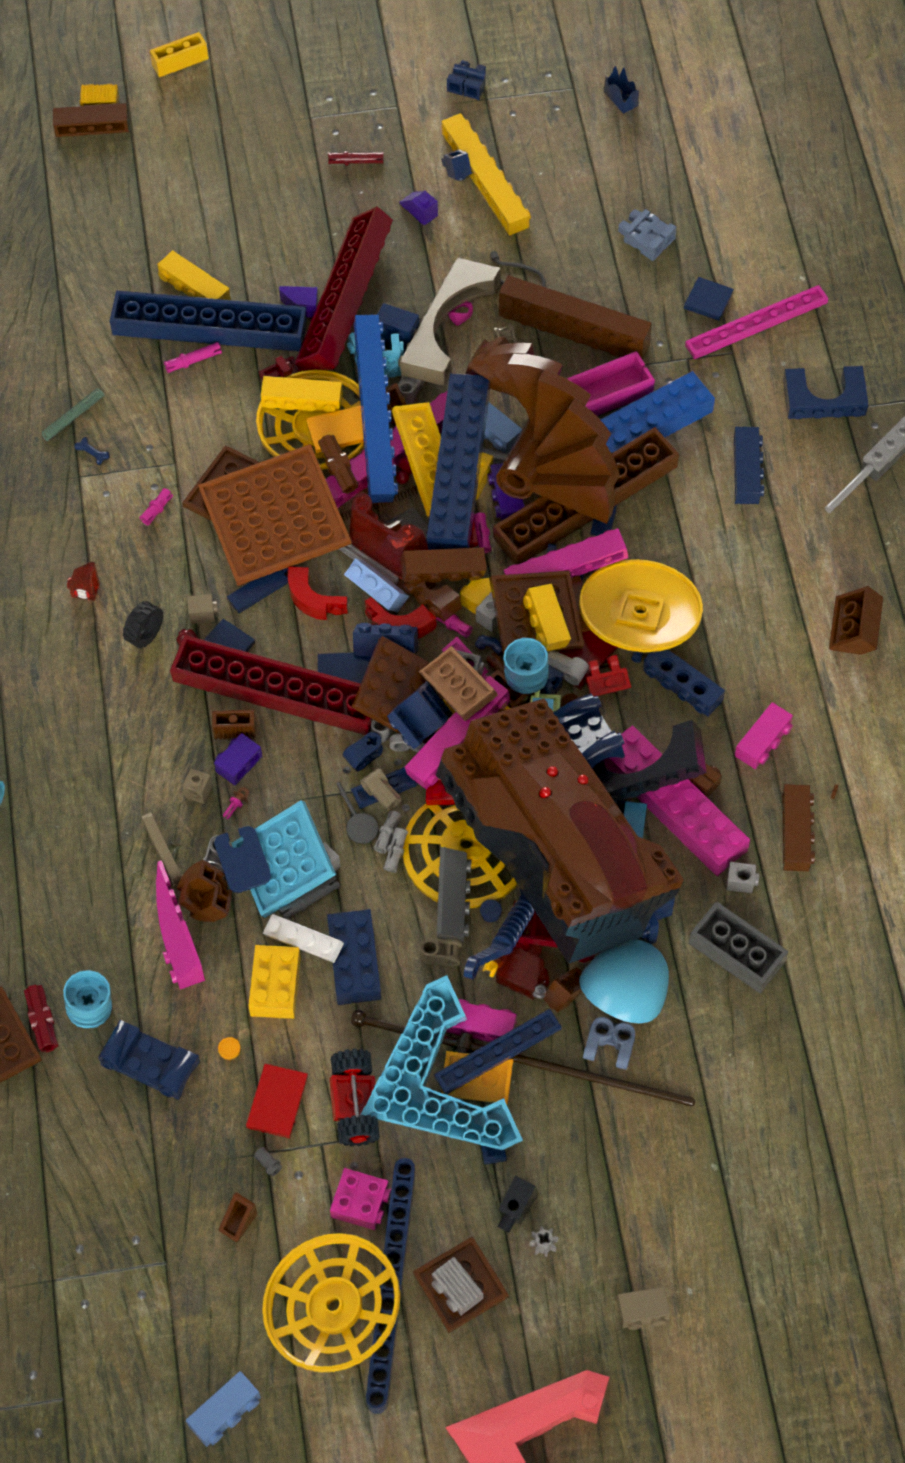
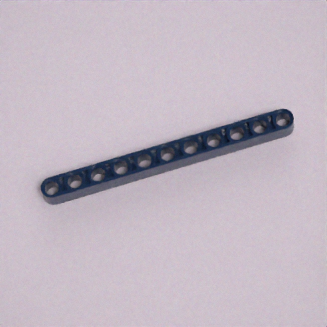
[366,1158,415,1414]

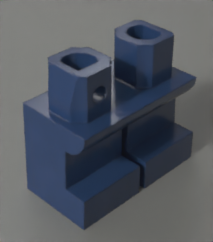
[447,60,486,100]

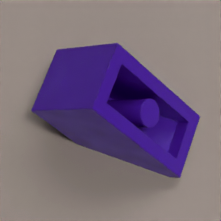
[399,191,438,226]
[279,286,318,318]

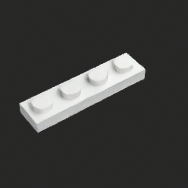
[263,914,344,963]

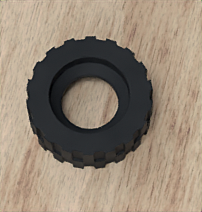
[123,601,164,649]

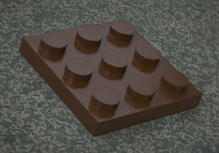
[412,1236,509,1334]

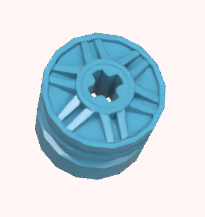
[504,638,549,694]
[63,970,112,1029]

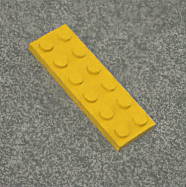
[391,402,441,517]

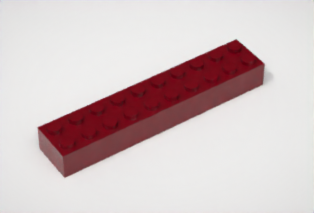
[294,206,393,371]
[170,635,373,735]

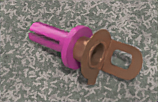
[223,787,249,819]

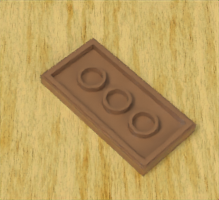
[419,646,498,721]

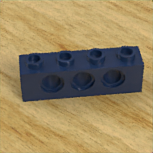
[643,649,725,717]

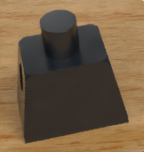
[497,1176,538,1233]

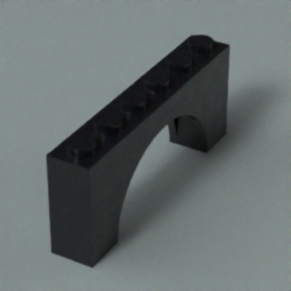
[593,720,707,803]

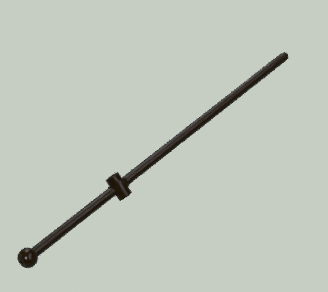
[351,1010,695,1106]

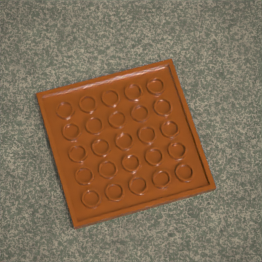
[198,444,352,586]

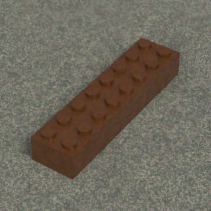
[499,275,652,360]

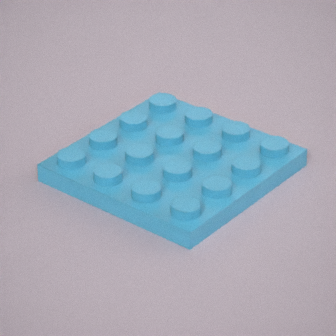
[231,800,336,918]

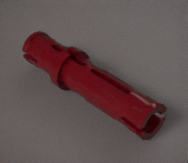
[328,151,384,166]

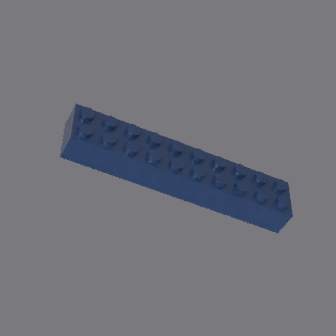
[110,290,307,352]
[427,374,490,550]

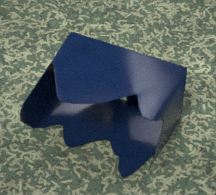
[604,66,639,114]

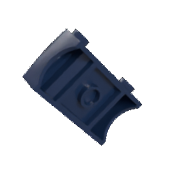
[554,694,625,769]
[98,1020,200,1100]

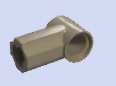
[360,768,401,811]

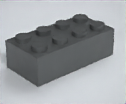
[689,901,789,994]

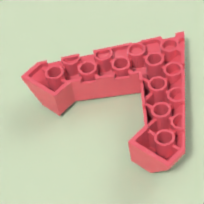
[445,1370,610,1463]

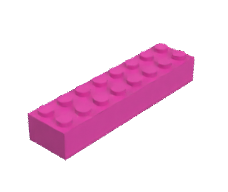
[604,725,750,876]

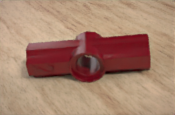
[24,984,59,1053]

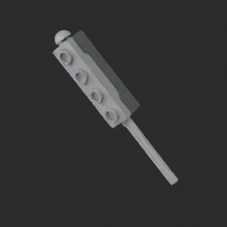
[825,416,905,513]

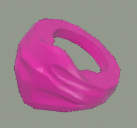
[448,301,473,326]

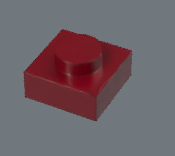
[275,356,293,378]

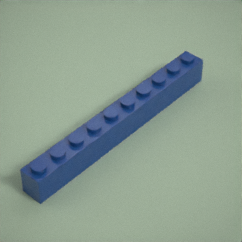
[354,315,398,503]

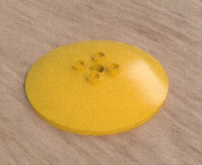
[579,559,703,652]

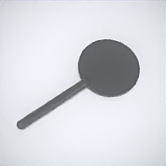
[336,782,378,844]

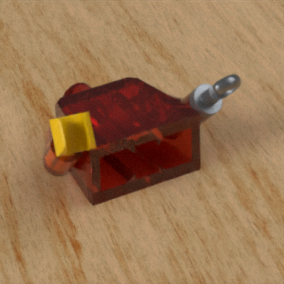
[482,944,550,1000]

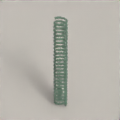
[42,388,104,441]

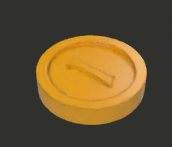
[218,1037,241,1060]

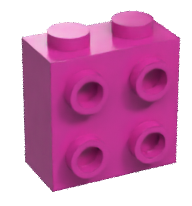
[330,1168,391,1230]

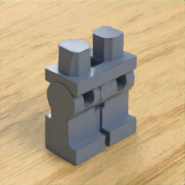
[618,209,676,261]

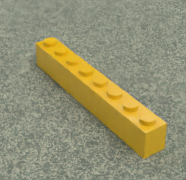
[441,113,531,236]

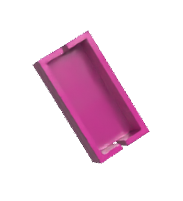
[567,351,655,416]

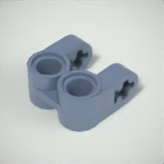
[583,1017,635,1070]

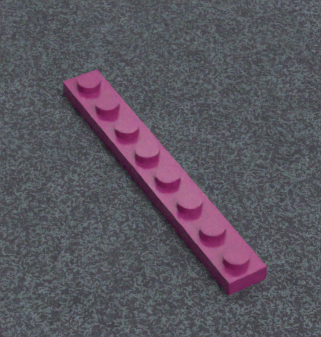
[685,285,829,360]

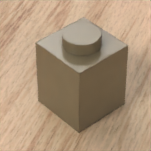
[187,594,218,624]

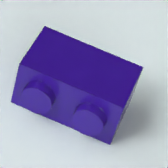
[214,733,263,786]

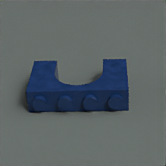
[783,366,868,419]

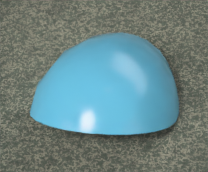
[579,939,669,1024]

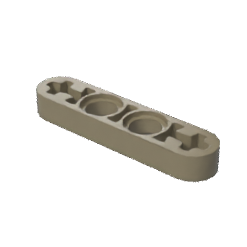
[141,812,182,886]

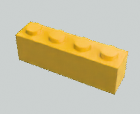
[157,250,231,300]
[261,376,343,413]

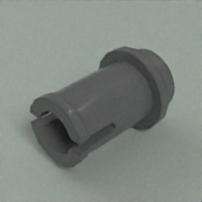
[254,1147,282,1176]

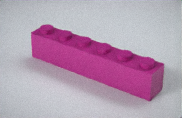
[504,528,628,578]
[405,676,510,789]

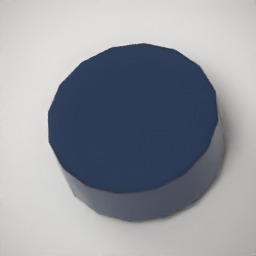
[480,899,502,922]

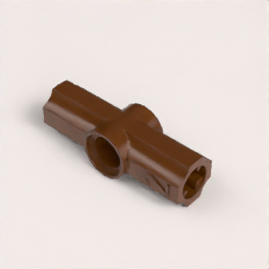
[318,434,359,494]

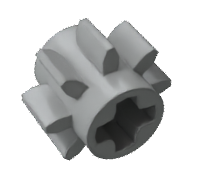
[529,1226,558,1257]

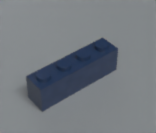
[733,427,764,504]

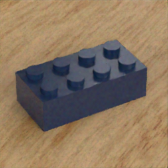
[327,909,381,1005]

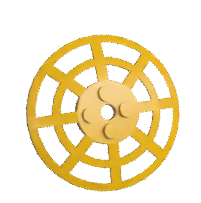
[256,370,364,470]
[403,804,517,908]
[262,1233,400,1372]

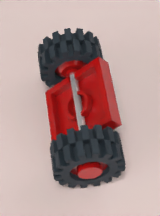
[329,1048,380,1147]

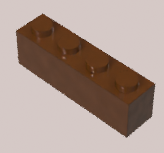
[53,103,129,137]
[400,547,487,583]
[782,784,815,872]

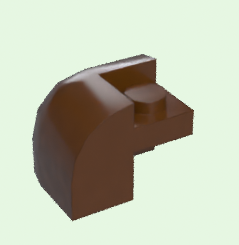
[177,859,232,922]

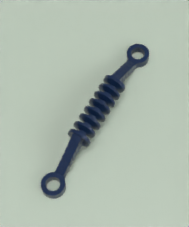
[464,884,535,980]

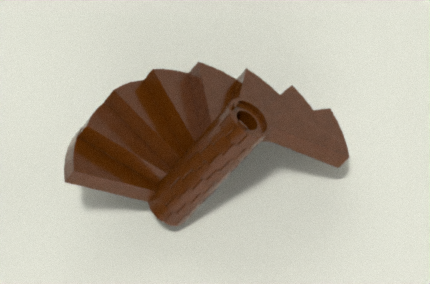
[466,336,620,524]

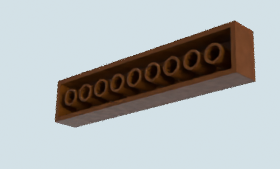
[493,427,679,565]

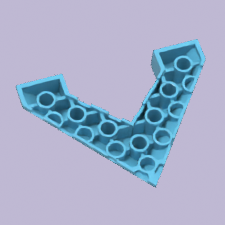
[360,975,523,1150]

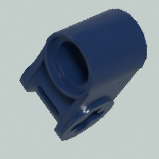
[342,732,383,772]

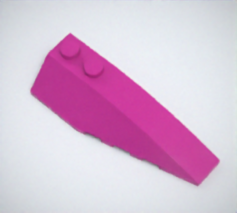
[156,860,205,990]

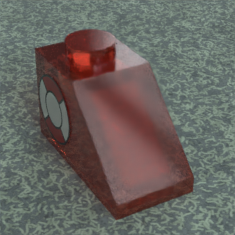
[67,562,100,601]

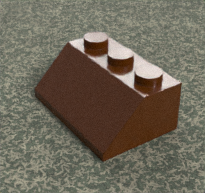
[829,586,883,655]

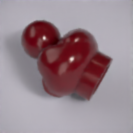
[395,453,413,484]

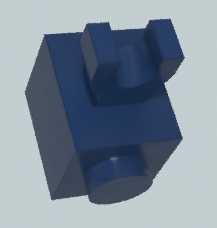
[441,149,472,181]

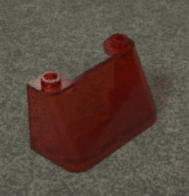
[349,491,428,579]

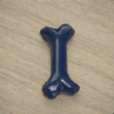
[75,437,110,465]

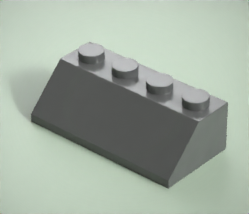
[437,847,471,943]

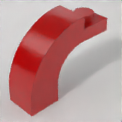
[288,567,348,620]
[365,597,436,639]

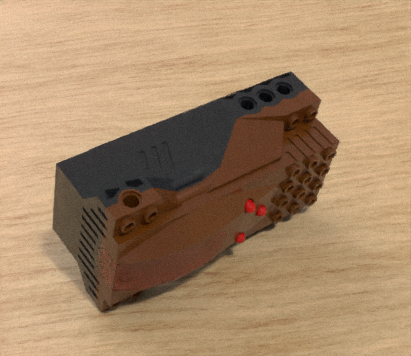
[436,698,684,964]

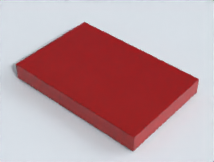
[246,1064,308,1139]

